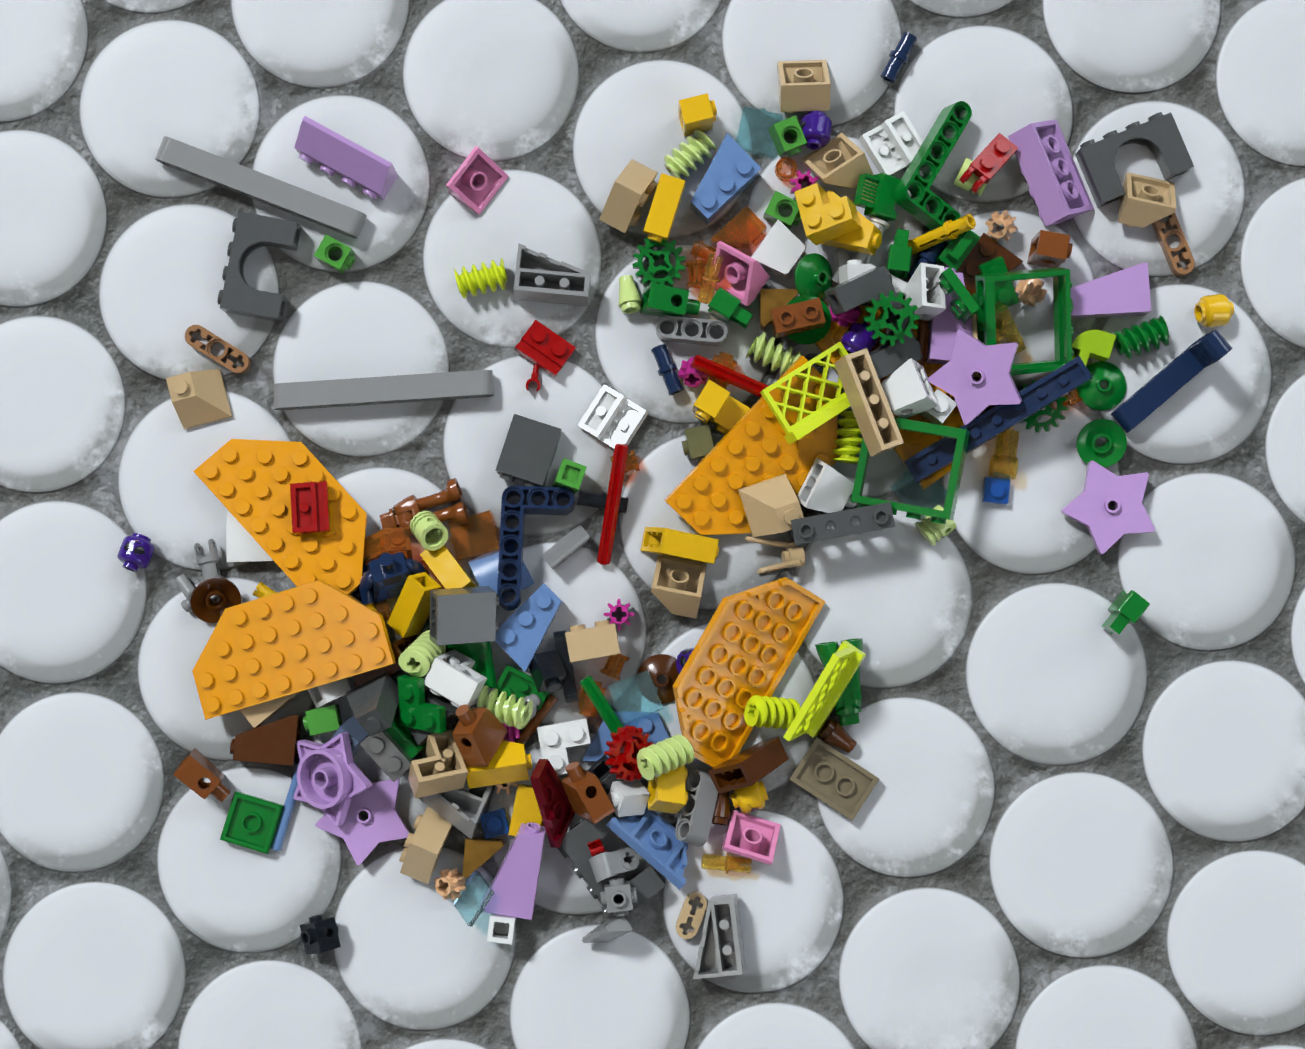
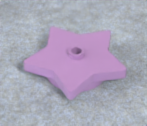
[928,329,1022,425]
[1061,461,1155,555]
[293,732,373,827]
[315,778,410,865]

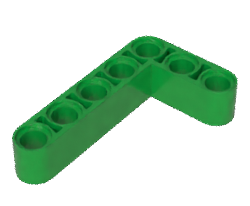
[894,101,972,230]

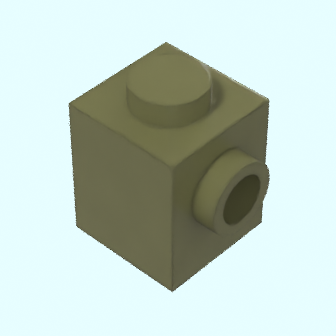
[682,424,714,464]

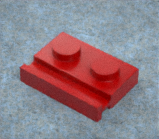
[515,320,576,378]
[290,481,331,535]

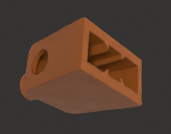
[452,704,508,767]
[173,748,231,802]
[561,761,615,824]

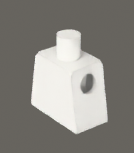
[751,220,807,279]
[905,262,946,321]
[881,358,939,419]
[797,458,857,513]

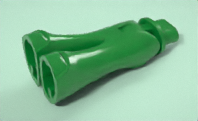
[815,638,863,726]

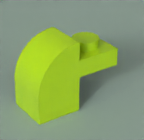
[1072,330,1116,366]

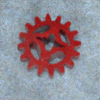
[604,726,653,781]

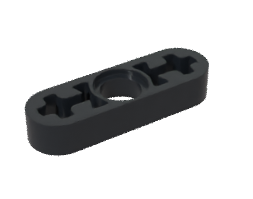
[553,630,578,703]

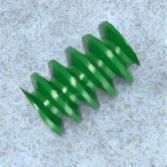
[1113,316,1169,360]

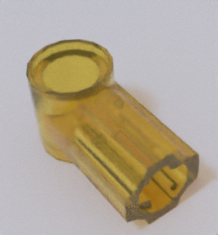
[989,429,1019,480]

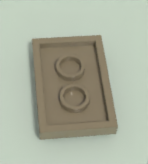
[789,737,879,821]

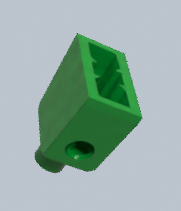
[640,282,700,317]

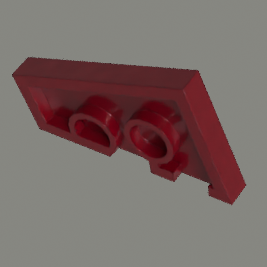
[530,759,575,848]

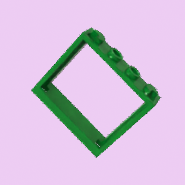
[975,267,1074,376]
[851,417,970,524]

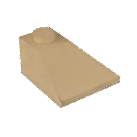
[801,133,873,188]
[1118,172,1176,228]
[166,369,233,429]
[738,474,804,537]
[651,555,707,619]

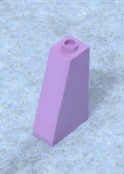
[1052,262,1151,319]
[926,268,973,365]
[482,822,546,920]

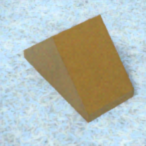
[759,289,799,331]
[462,837,506,879]

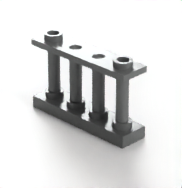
[788,502,895,545]

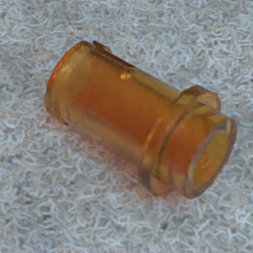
[690,240,716,263]

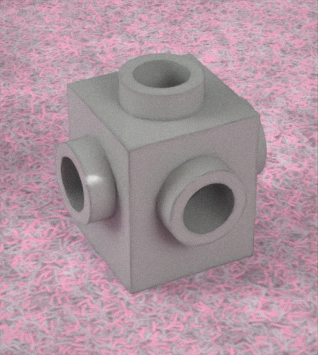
[600,878,638,916]

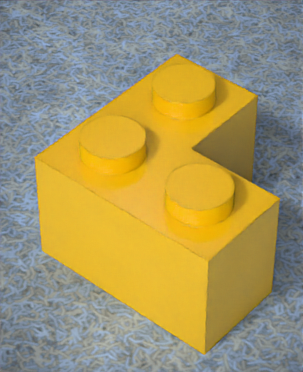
[794,183,862,245]
[692,380,751,435]

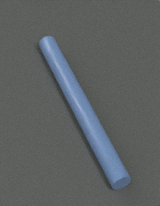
[271,758,300,851]

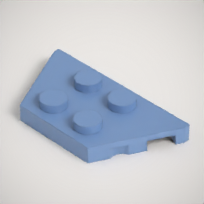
[583,711,669,761]
[606,808,688,890]

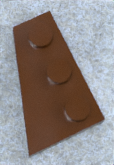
[956,233,1024,295]

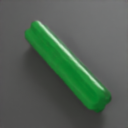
[580,676,624,733]

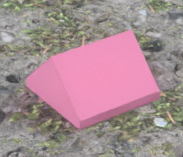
[446,146,509,215]
[711,241,770,306]
[722,810,781,865]

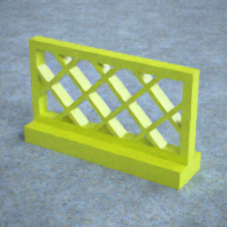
[760,341,850,445]
[783,640,866,741]

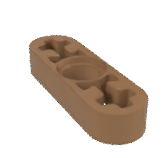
[1152,213,1195,276]
[185,325,251,374]

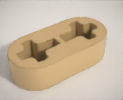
[676,891,707,939]

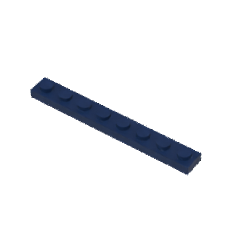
[904,356,1093,484]

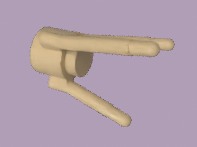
[745,536,805,574]

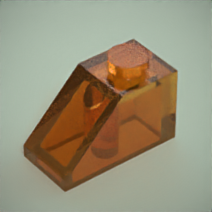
[710,206,767,248]
[363,526,413,565]

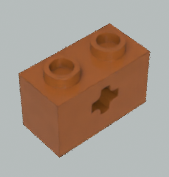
[1027,230,1073,268]
[770,298,826,338]

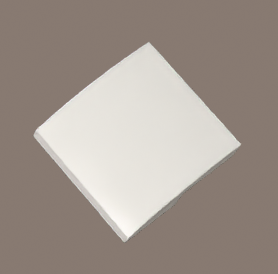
[859,111,923,176]
[578,384,648,449]
[226,511,273,562]

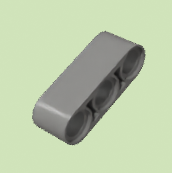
[656,316,728,346]
[675,769,718,847]

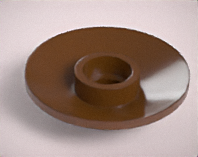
[190,578,241,623]
[637,654,679,704]

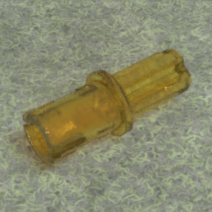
[697,253,724,304]
[701,853,752,874]

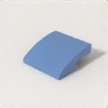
[468,543,535,600]

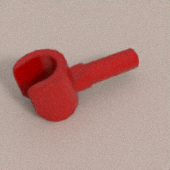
[526,364,541,392]
[587,839,610,857]

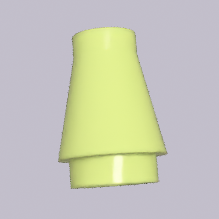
[618,275,643,314]

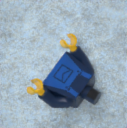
[359,552,426,611]

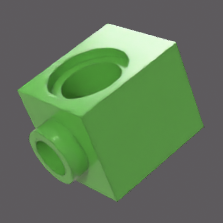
[768,115,807,157]
[763,191,801,230]
[314,234,355,274]
[552,458,587,494]
[303,704,343,736]

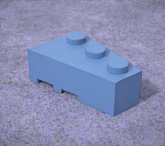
[690,133,761,225]
[495,583,563,672]

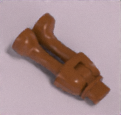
[379,478,469,534]

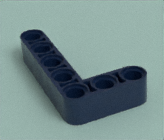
[1110,329,1232,433]
[497,486,575,611]

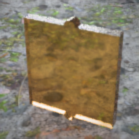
[448,510,499,561]

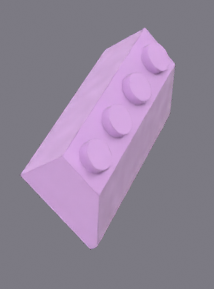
[294,116,398,200]
[1008,119,1094,226]

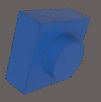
[982,477,1010,504]
[481,808,509,839]

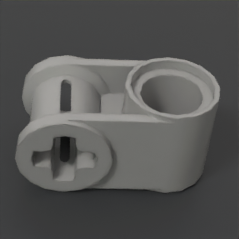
[589,848,639,884]

